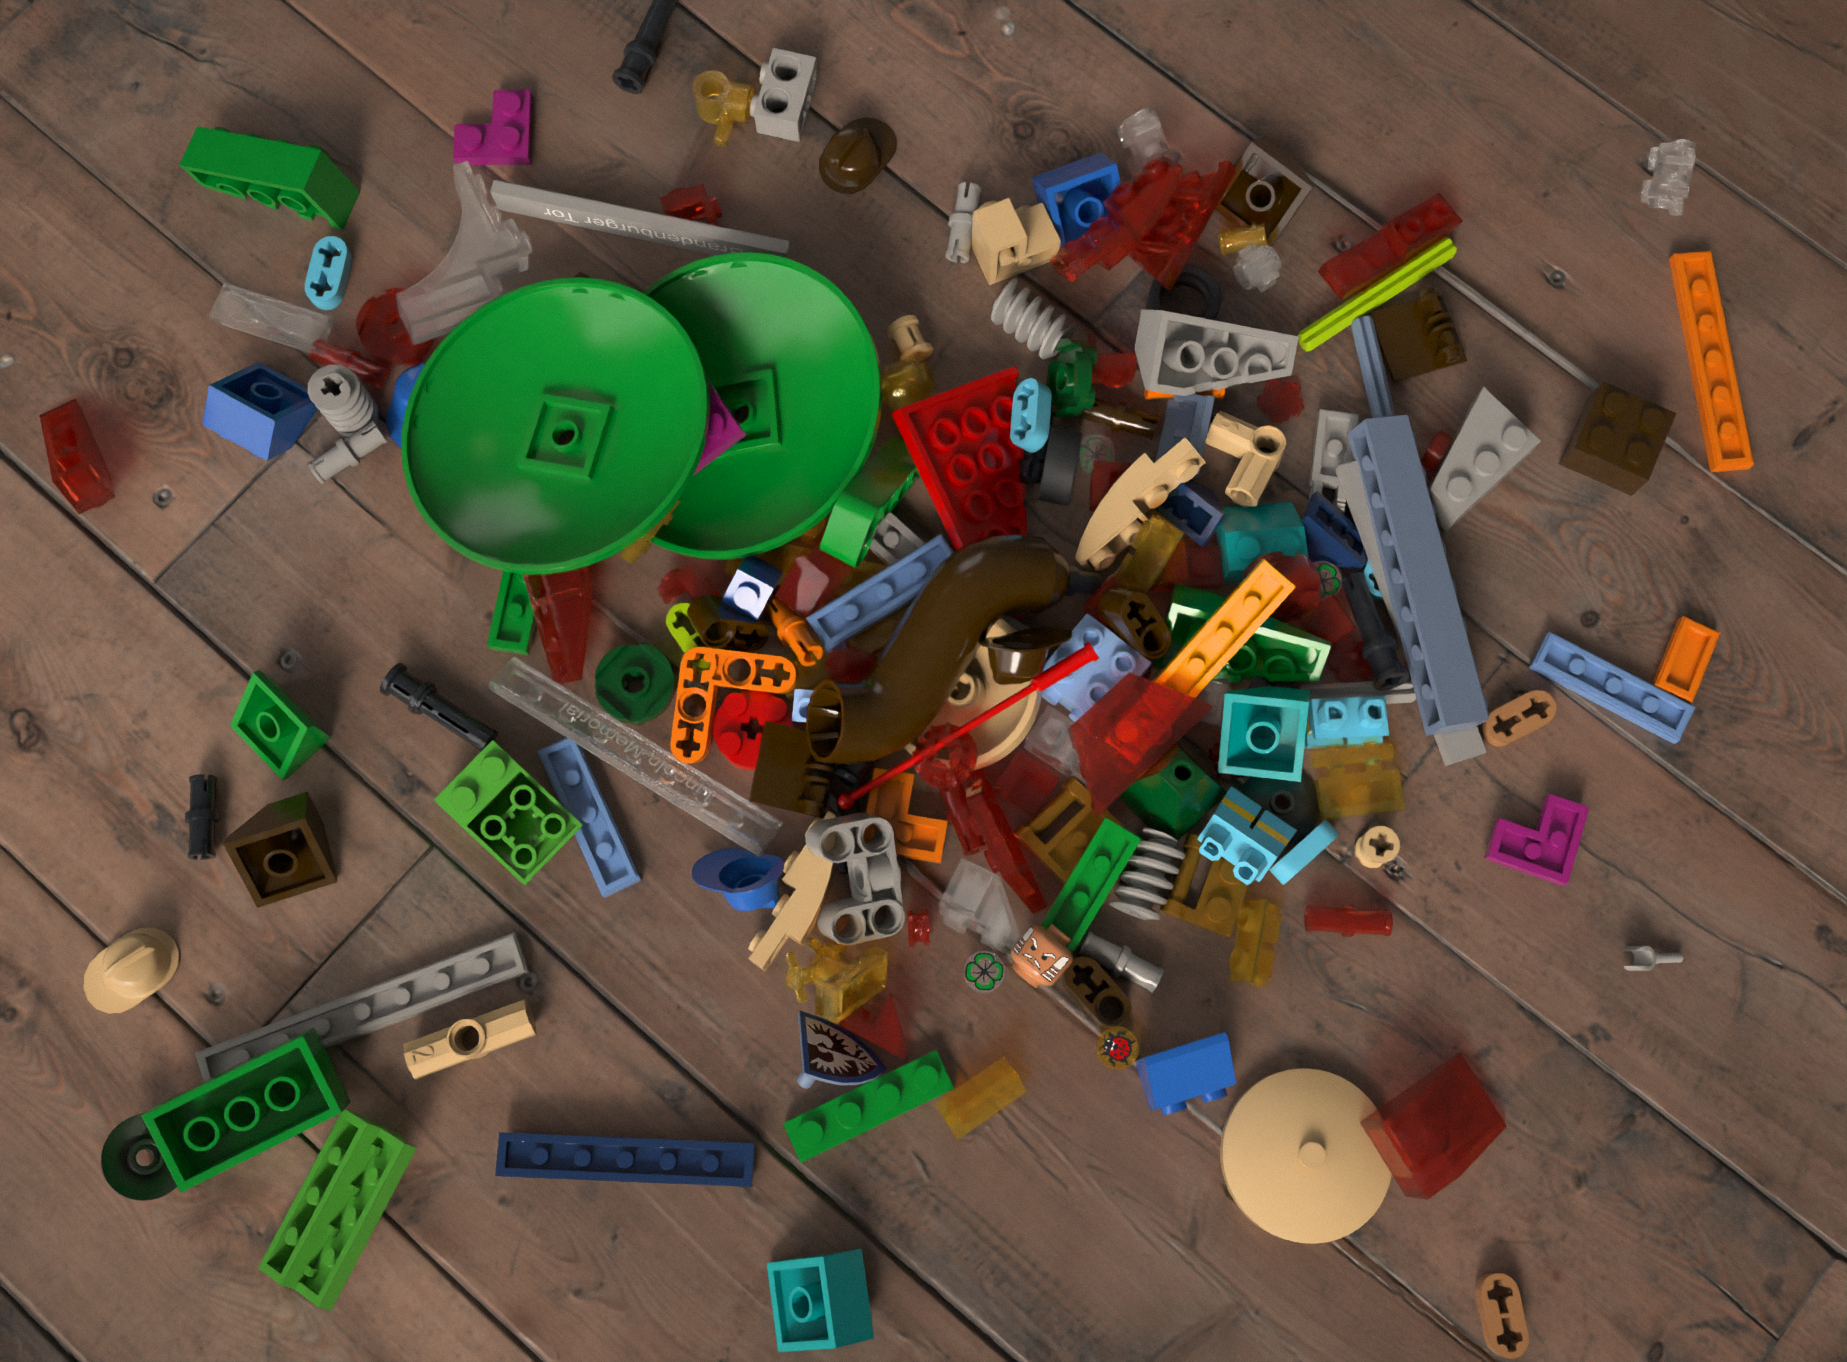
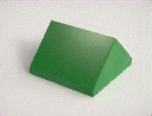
[230,670,331,780]

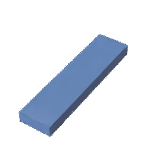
[806,534,954,654]
[1528,631,1695,744]
[537,734,642,898]

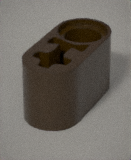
[1099,585,1171,659]
[687,595,769,653]
[1062,956,1131,1029]

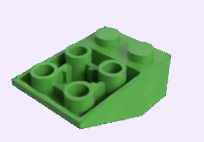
[434,740,583,886]

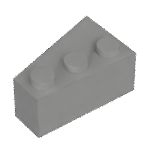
[1427,387,1541,532]

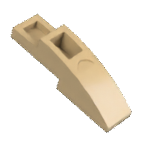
[1075,437,1206,572]
[748,811,836,971]

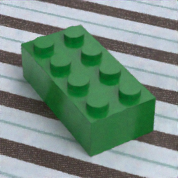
[141,1027,351,1193]

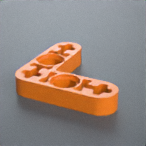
[670,647,799,764]

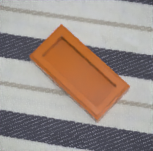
[1652,616,1721,704]

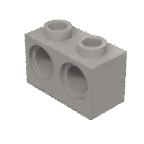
[750,48,818,142]

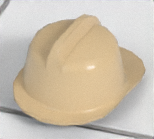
[84,928,179,1014]

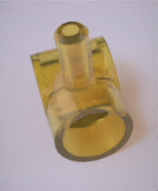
[693,70,754,147]

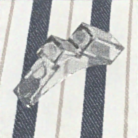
[396,161,532,345]

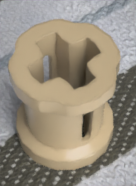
[886,315,933,366]
[1354,826,1400,868]

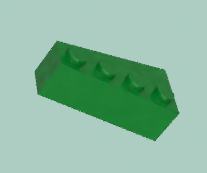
[179,126,360,231]

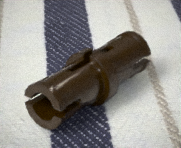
[1078,398,1160,440]

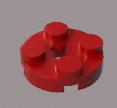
[713,689,794,771]

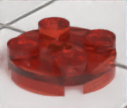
[356,288,437,366]
[1242,551,1322,623]

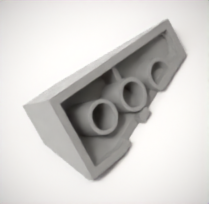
[1134,309,1299,396]

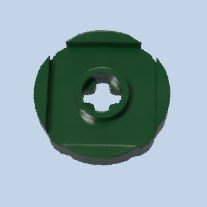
[1046,339,1097,419]
[594,643,677,726]

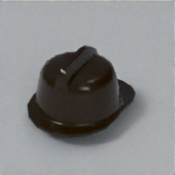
[819,117,897,194]
[979,626,1072,685]

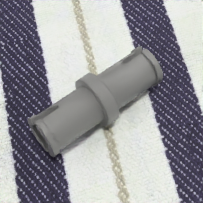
[945,182,982,263]
[307,421,388,484]
[1077,931,1164,993]

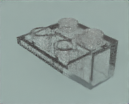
[939,858,1020,952]

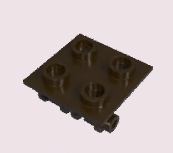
[1368,287,1467,382]
[749,721,835,819]

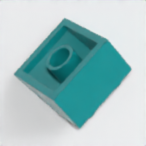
[1216,501,1309,585]
[1218,686,1310,782]
[767,1249,874,1352]

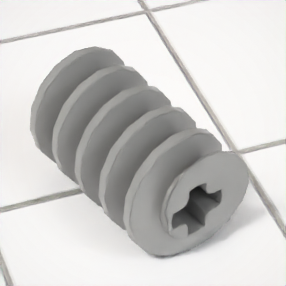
[991,278,1076,361]
[307,365,379,438]
[1109,827,1185,920]

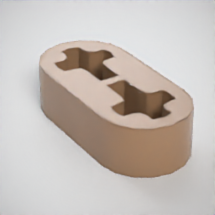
[1481,690,1557,747]
[1475,1272,1529,1359]

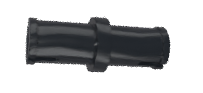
[185,774,220,860]

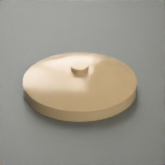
[904,619,1042,772]
[1220,1069,1393,1244]

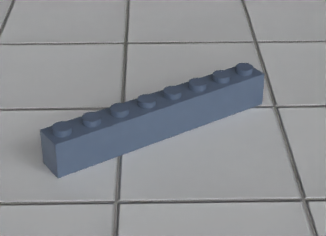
[1348,415,1489,736]

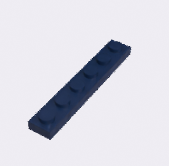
[495,1132,756,1187]

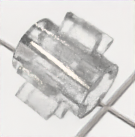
[1233,242,1282,293]

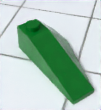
[1151,583,1331,682]

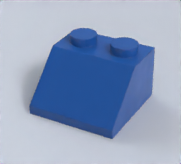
[1031,152,1132,260]
[202,362,318,461]
[1134,1032,1236,1116]

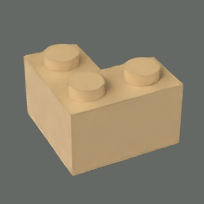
[971,198,1061,285]

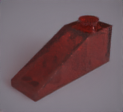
[39,399,116,514]
[523,566,593,686]

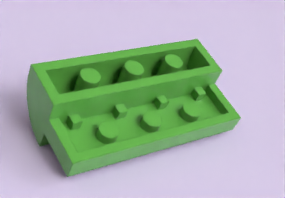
[258,1109,417,1311]

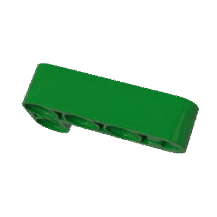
[820,436,920,568]

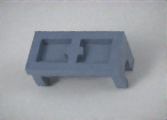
[1155,394,1215,481]

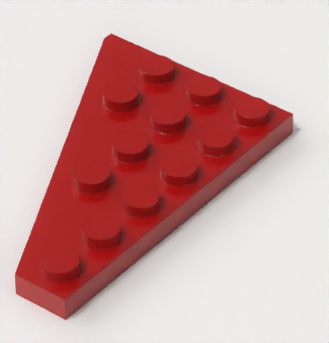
[892,365,1027,620]

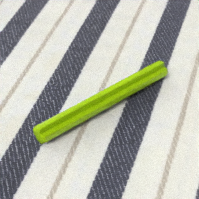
[1298,237,1457,352]

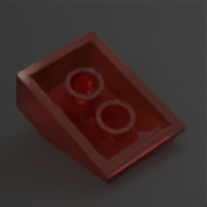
[1360,1053,1507,1200]

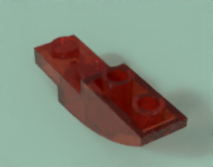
[1049,155,1183,283]
[1318,193,1463,300]

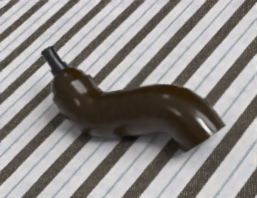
[806,535,1108,764]

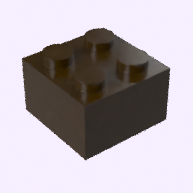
[1559,381,1676,496]

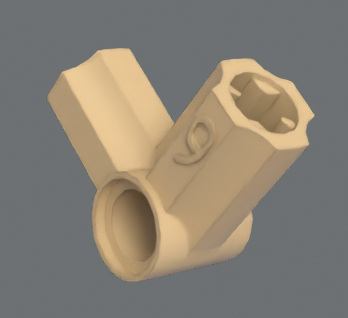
[1206,411,1286,507]

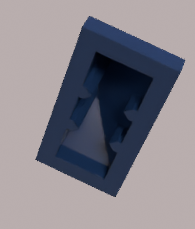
[1153,480,1226,547]
[1302,491,1368,569]

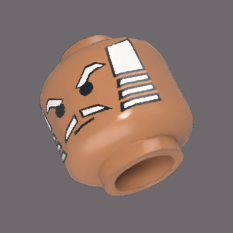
[1011,924,1073,988]

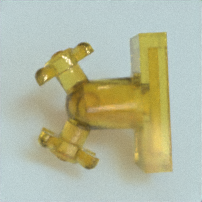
[785,937,888,1024]

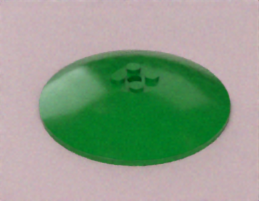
[642,252,883,560]
[401,277,710,575]

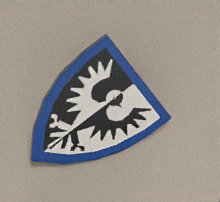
[797,1010,887,1089]

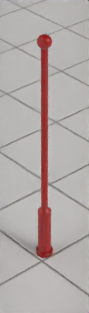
[838,641,1099,810]

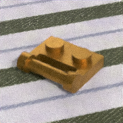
[1013,776,1123,885]
[1160,834,1249,939]

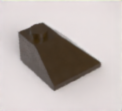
[1210,136,1314,250]
[223,792,337,908]

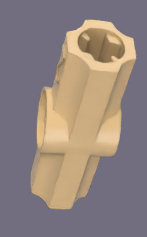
[403,999,537,1079]

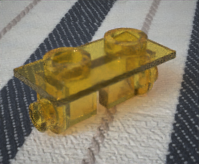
[1112,514,1184,596]
[1229,899,1282,988]
[934,1056,1027,1140]

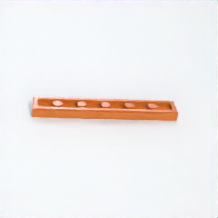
[1669,250,1754,473]

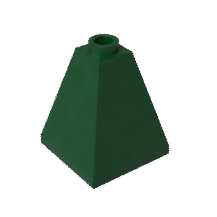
[1113,735,1227,841]

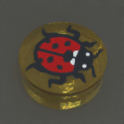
[1096,1027,1139,1070]

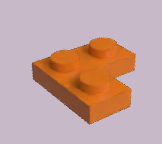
[863,768,948,864]

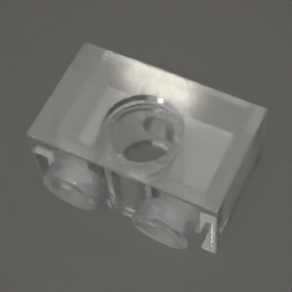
[1023,705,1117,792]

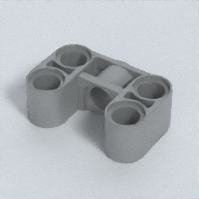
[806,813,905,945]

